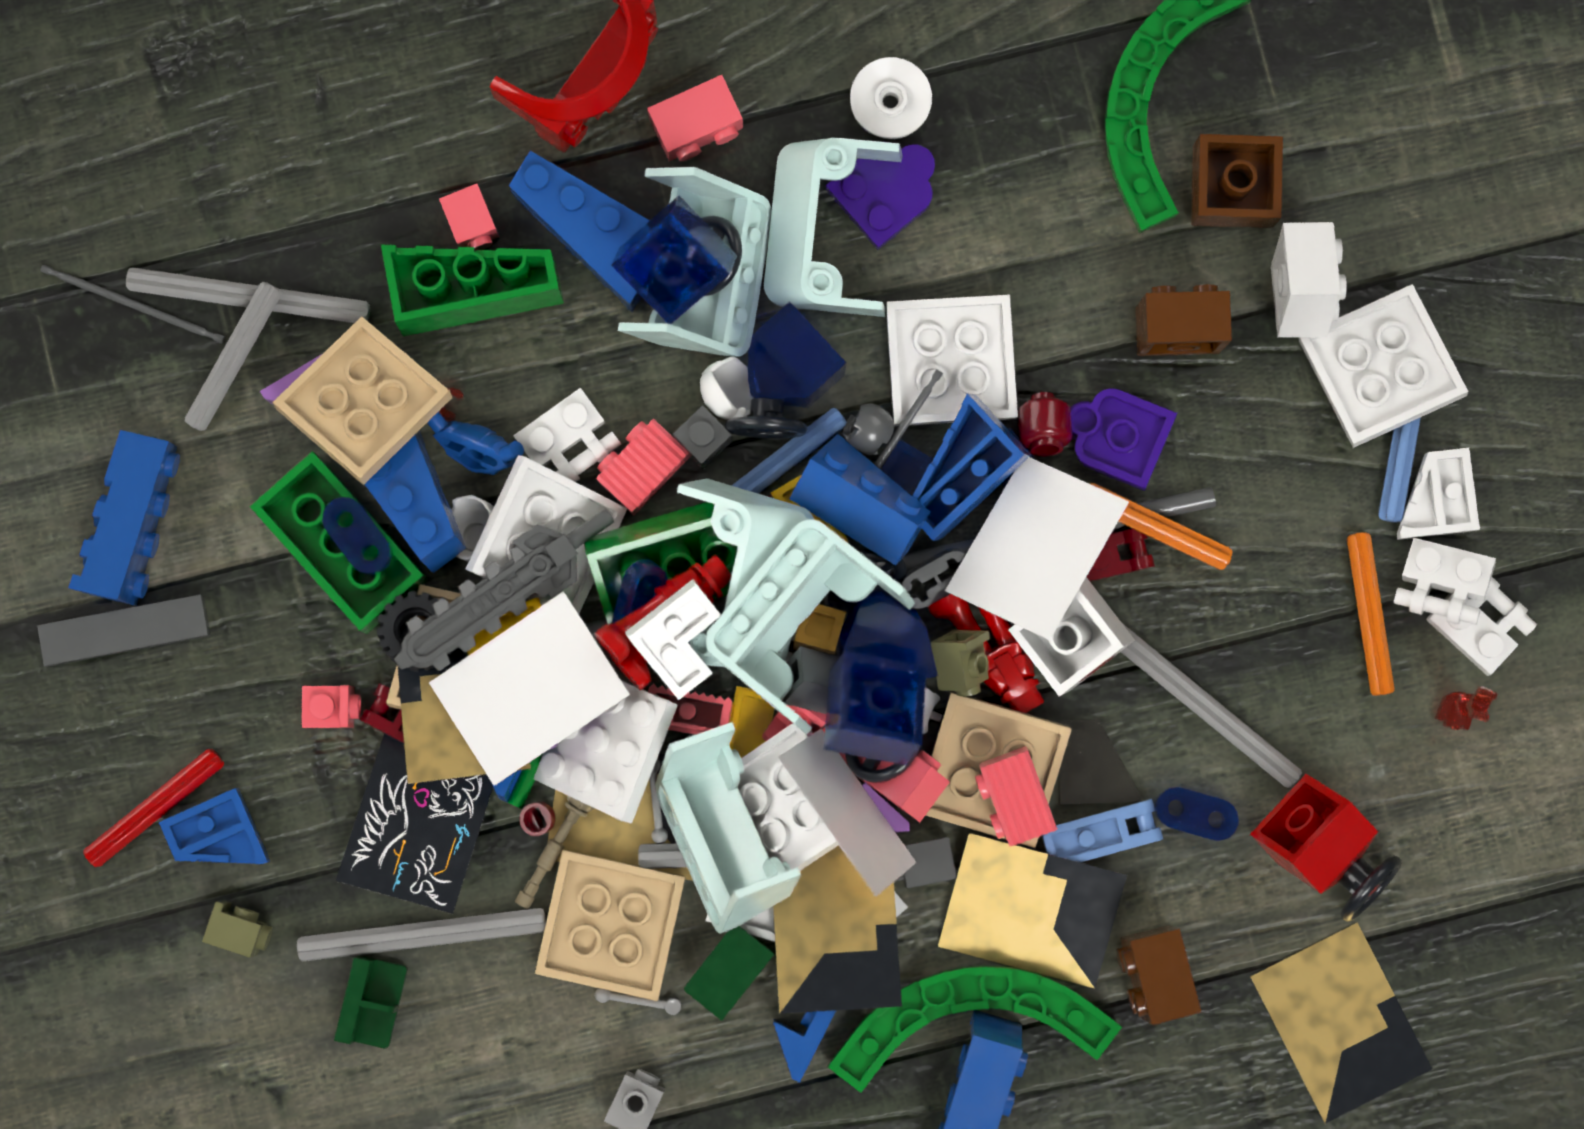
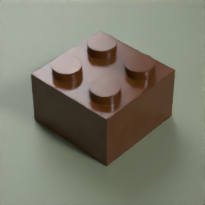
[1191,134,1283,228]
[1136,284,1232,356]
[1116,925,1202,1025]

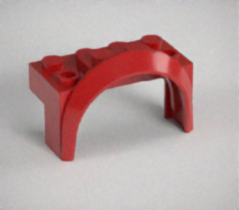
[489,0,658,153]

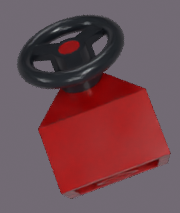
[1250,774,1402,922]

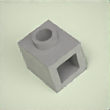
[604,1068,665,1129]

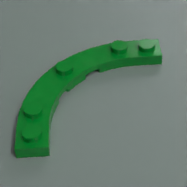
[1105,0,1251,233]
[827,965,1122,1093]

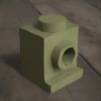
[931,630,990,696]
[202,900,273,958]

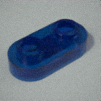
[322,497,392,574]
[613,559,668,623]
[1155,787,1239,841]

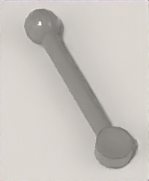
[649,759,668,843]
[595,988,681,1015]

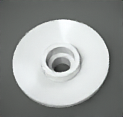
[850,57,932,139]

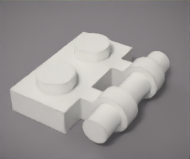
[513,388,621,482]
[1394,538,1496,625]
[1426,577,1537,676]

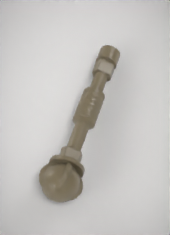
[515,795,594,909]

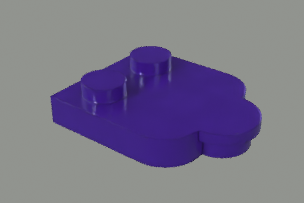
[825,142,935,250]
[1070,388,1177,491]

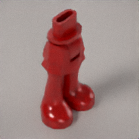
[594,555,732,691]
[927,594,1045,713]

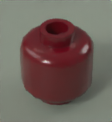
[1017,392,1073,457]

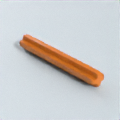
[1090,483,1233,570]
[1347,532,1395,696]

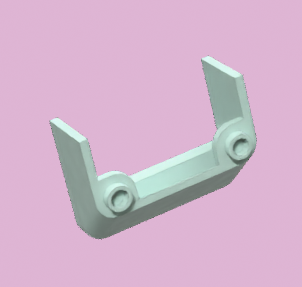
[764,138,902,317]
[618,167,772,356]
[677,478,814,667]
[706,520,915,734]
[655,722,801,933]

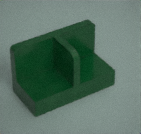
[684,926,775,1021]
[334,956,408,1049]

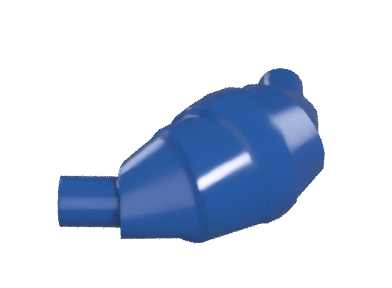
[427,411,524,475]

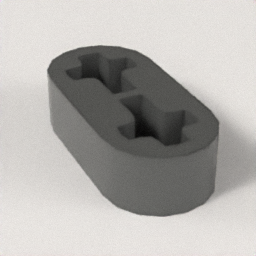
[900,548,967,608]

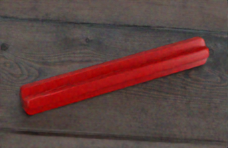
[83,749,224,867]

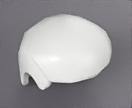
[700,356,761,420]
[451,495,494,562]

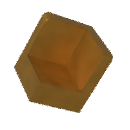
[793,604,846,655]

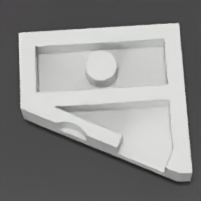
[1397,448,1480,540]

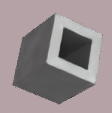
[673,405,732,469]
[783,646,850,714]
[896,837,957,888]

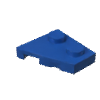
[159,788,270,864]

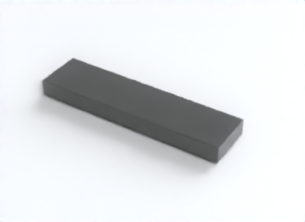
[37,594,211,667]

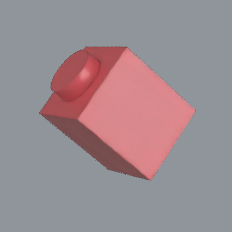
[439,184,499,250]

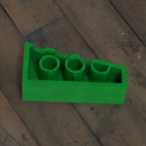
[381,245,564,337]

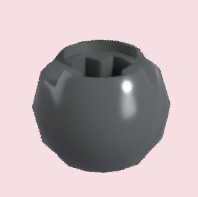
[843,403,894,455]

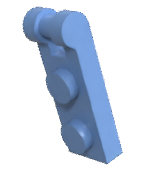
[1041,799,1163,862]

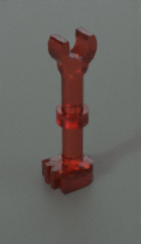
[1434,686,1498,731]

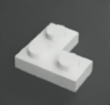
[625,579,721,699]

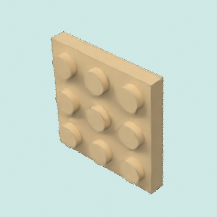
[272,317,452,485]
[926,691,1072,848]
[535,850,686,1001]

